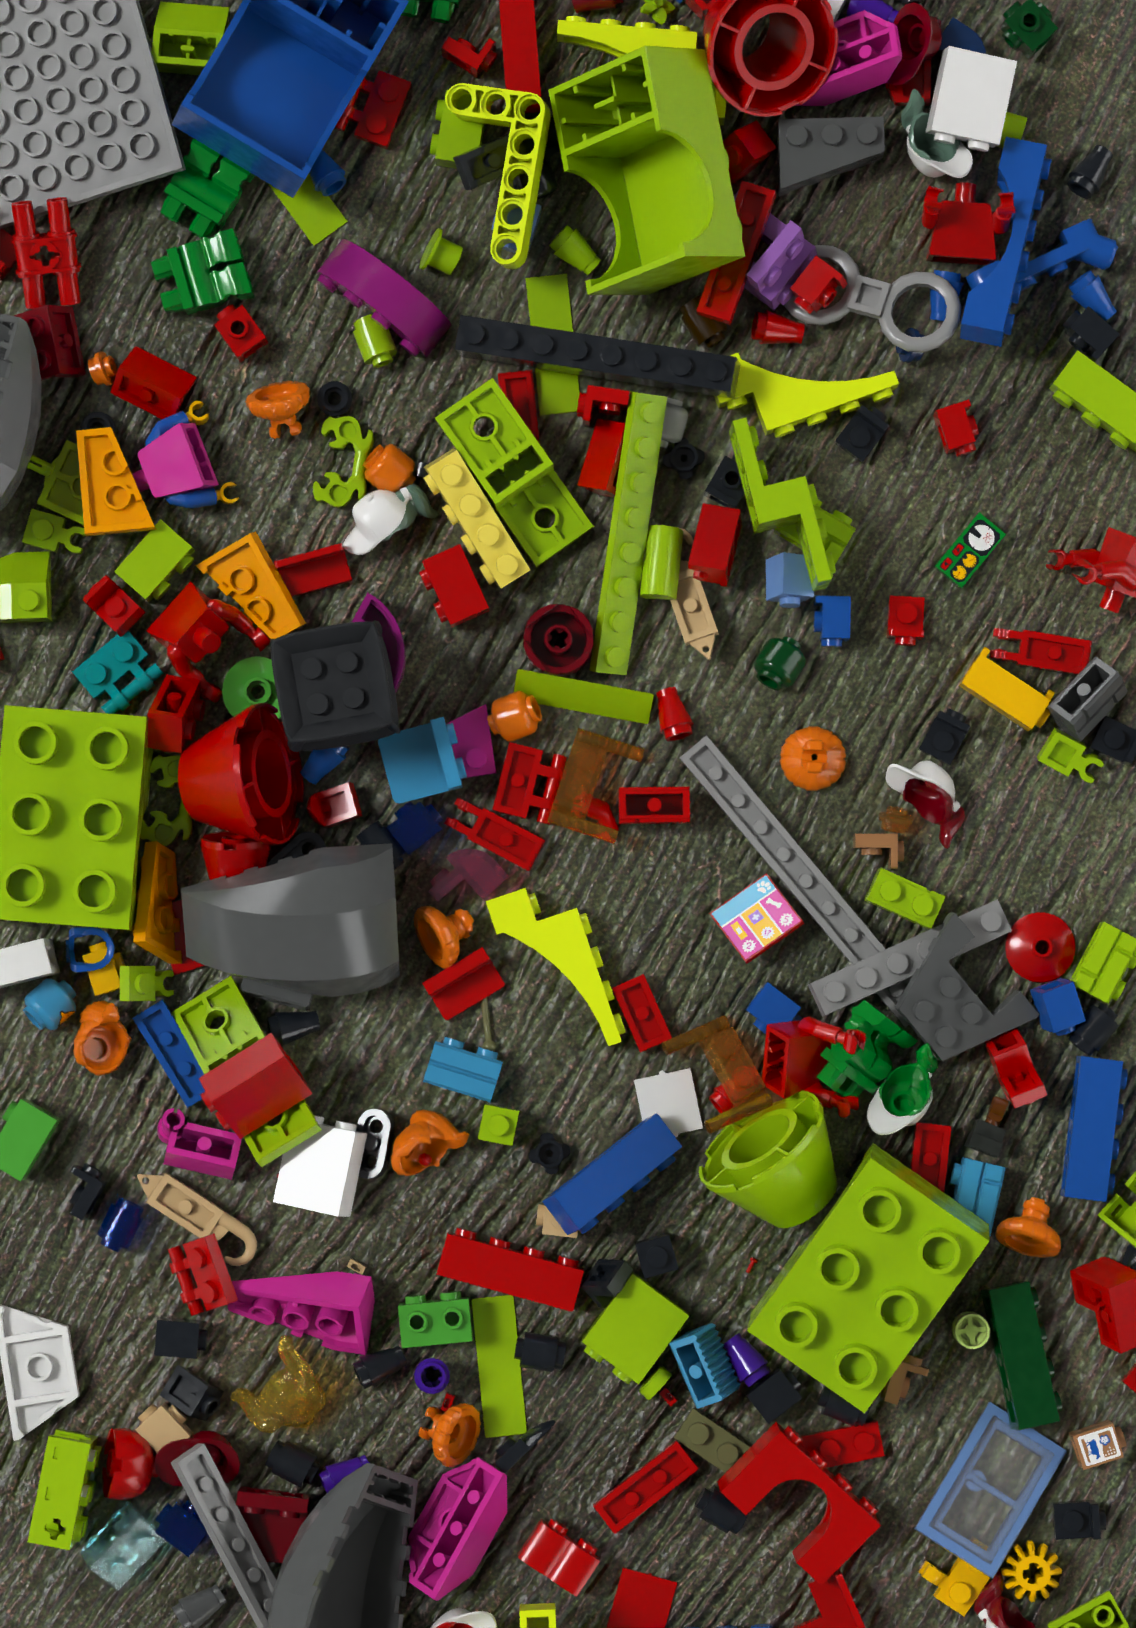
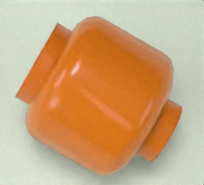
[363,444,416,492]
[487,691,542,742]

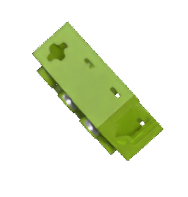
[27,1428,102,1550]

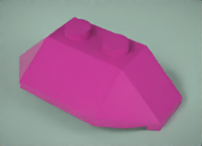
[795,10,902,106]
[408,1457,507,1601]

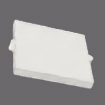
[634,1068,703,1137]

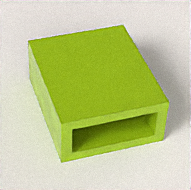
[582,1271,689,1385]

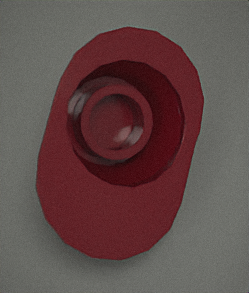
[887,2,942,86]
[154,1430,240,1487]

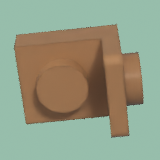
[853,834,904,869]
[880,1354,929,1405]

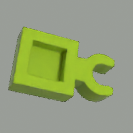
[22,509,86,554]
[1037,727,1104,783]
[120,966,174,1001]

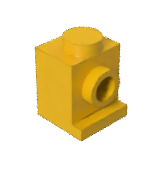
[82,941,125,996]

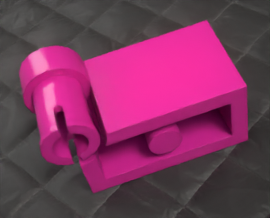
[157,1108,242,1180]

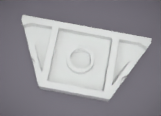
[0,1304,80,1441]

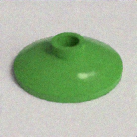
[222,656,281,719]

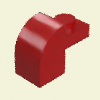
[985,1027,1047,1109]

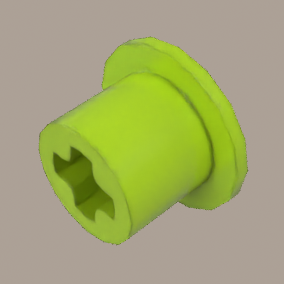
[419,228,463,275]

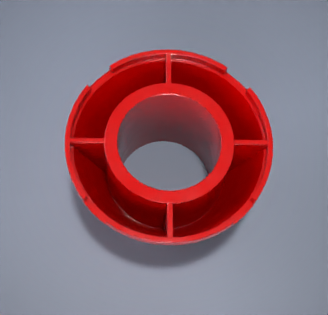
[703,0,838,117]
[178,703,304,845]

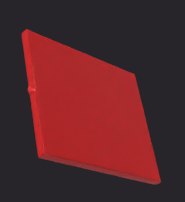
[606,1567,677,1628]

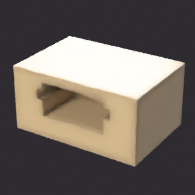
[347,1258,367,1275]

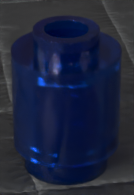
[97,1197,144,1252]

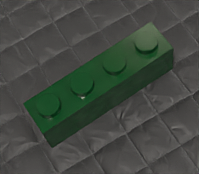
[981,1281,1062,1430]

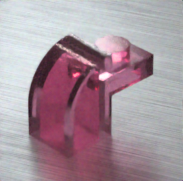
[428,849,510,903]

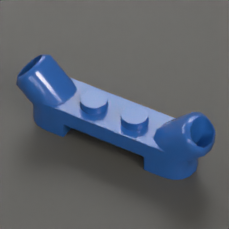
[965,219,1118,291]

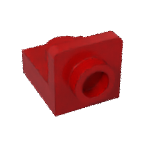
[441,36,498,78]
[83,575,145,637]
[887,595,925,646]

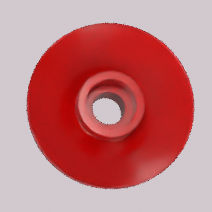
[1005,912,1075,982]

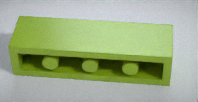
[1049,350,1136,452]

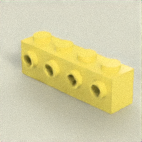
[423,448,530,588]

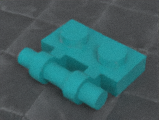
[72,630,164,714]

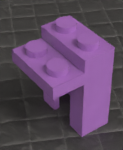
[734,190,818,310]

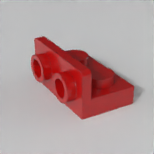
[577,385,630,427]

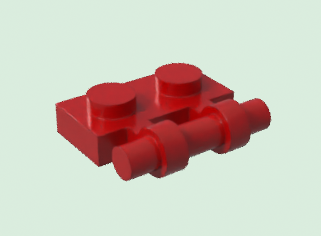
[334,70,412,149]
[492,742,567,825]
[167,1233,238,1316]

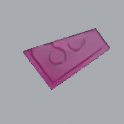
[447,704,496,779]

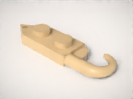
[670,527,719,660]
[137,1172,257,1266]

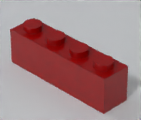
[436,1227,584,1312]

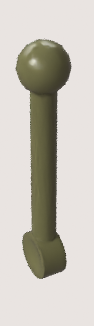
[481,998,496,1051]

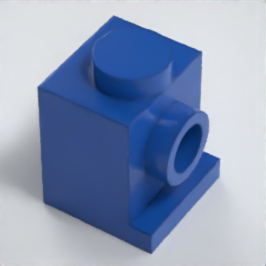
[813,596,851,647]

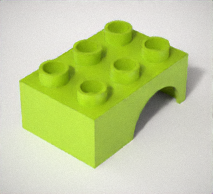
[548,46,745,295]
[0,705,153,931]
[747,1143,990,1414]

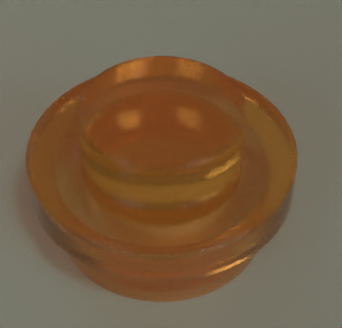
[878,806,914,833]

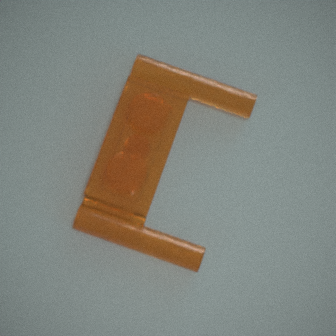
[548,728,645,844]
[662,1015,773,1134]

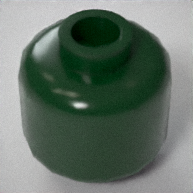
[754,636,806,690]

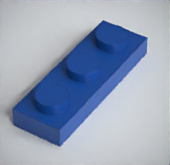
[132,999,205,1108]

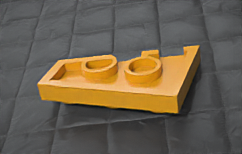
[76,427,156,537]
[195,531,307,639]
[133,841,182,964]

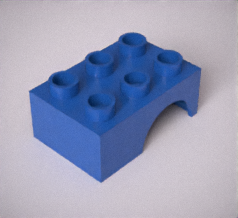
[171,0,409,198]

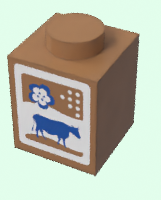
[1068,1420,1127,1470]

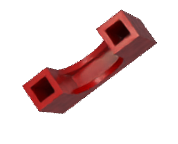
[717,1421,881,1586]

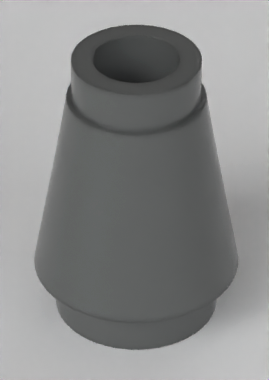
[172,1584,227,1628]

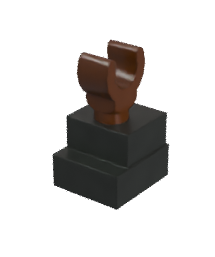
[964,1096,1009,1157]

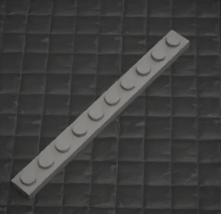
[679,735,910,1028]

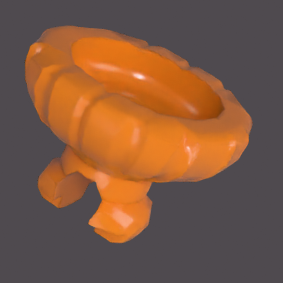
[245,381,310,439]
[780,726,846,791]
[413,906,474,969]
[995,1197,1061,1258]
[418,1403,481,1468]

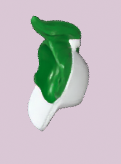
[867,1043,938,1135]

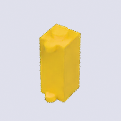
[958,647,1055,732]

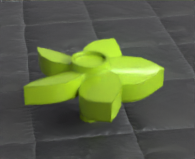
[640,0,676,25]

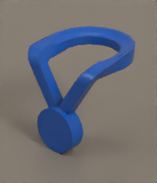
[65,927,114,972]

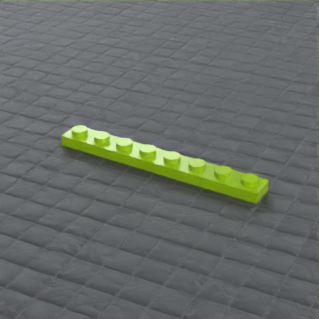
[590,391,667,675]

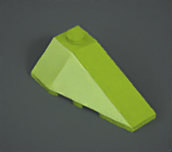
[0,551,52,623]

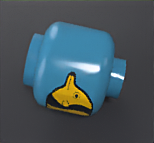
[23,978,77,1030]

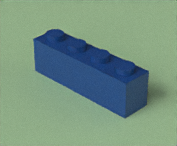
[1060,1056,1128,1202]
[542,1113,682,1235]

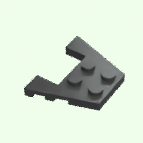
[895,912,1040,1061]

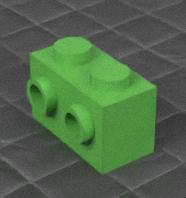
[0,1098,61,1182]
[398,1291,473,1348]

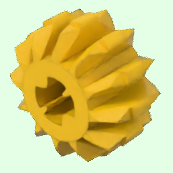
[1000,1540,1062,1602]

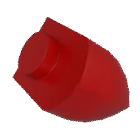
[307,782,362,828]

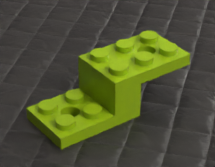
[435,378,594,568]
[729,418,836,591]
[171,976,322,1167]

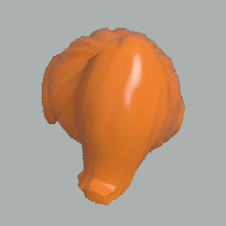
[73,1001,132,1076]
[391,1109,469,1176]

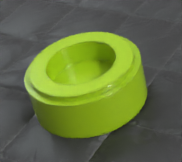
[639,1366,672,1400]

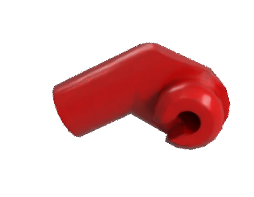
[572,795,620,837]

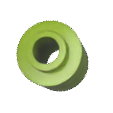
[353,314,397,368]

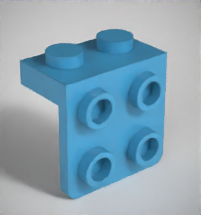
[378,717,467,804]

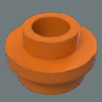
[88,351,118,386]

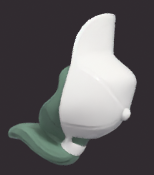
[901,89,973,178]
[343,484,439,555]

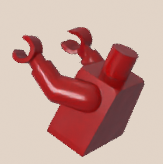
[921,182,1016,266]
[1046,527,1136,614]
[146,581,270,703]
[761,1016,866,1118]

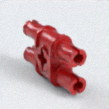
[11,197,82,309]

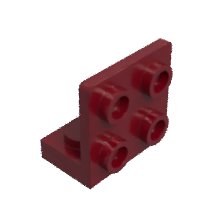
[14,305,86,381]
[236,1486,311,1563]

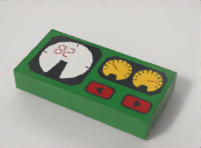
[934,512,1006,589]

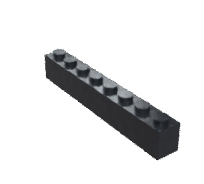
[455,315,741,399]

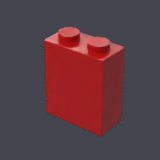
[199,1032,312,1139]

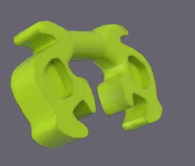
[313,416,374,509]
[140,755,193,847]

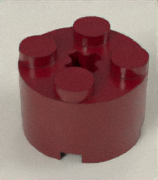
[523,604,594,677]

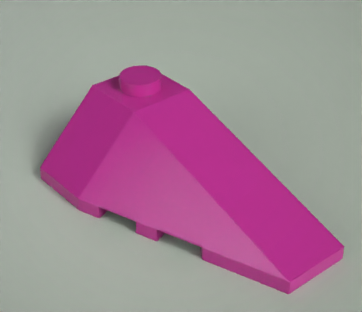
[227,1271,375,1355]

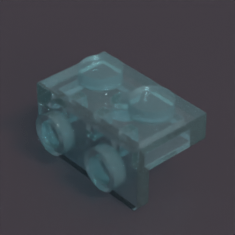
[81,1502,167,1591]

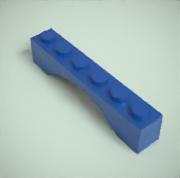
[960,137,1052,347]

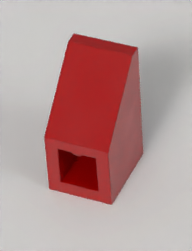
[723,120,777,186]

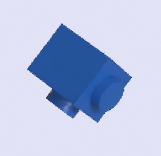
[1030,978,1086,1036]
[745,982,802,1034]

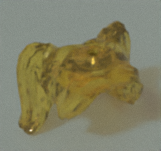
[230,1335,326,1433]

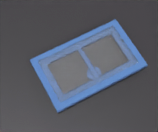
[914,1402,1067,1579]

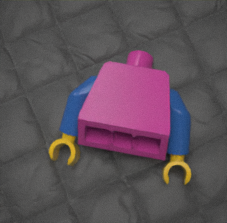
[132,401,239,509]

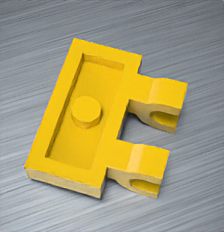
[918,1536,990,1617]

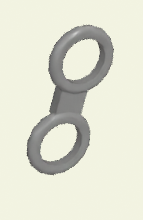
[784,245,962,353]

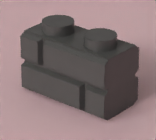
[1048,656,1128,742]

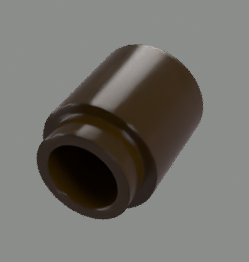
[680,295,728,349]

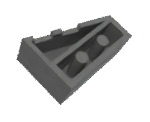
[776,116,885,197]

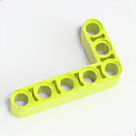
[445,83,551,269]

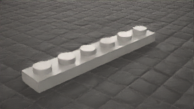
[808,899,1012,1017]
[171,1443,276,1628]

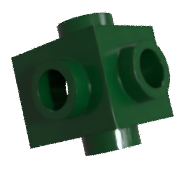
[1001,0,1058,59]

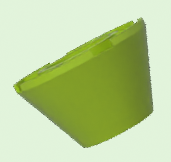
[699,1091,837,1228]

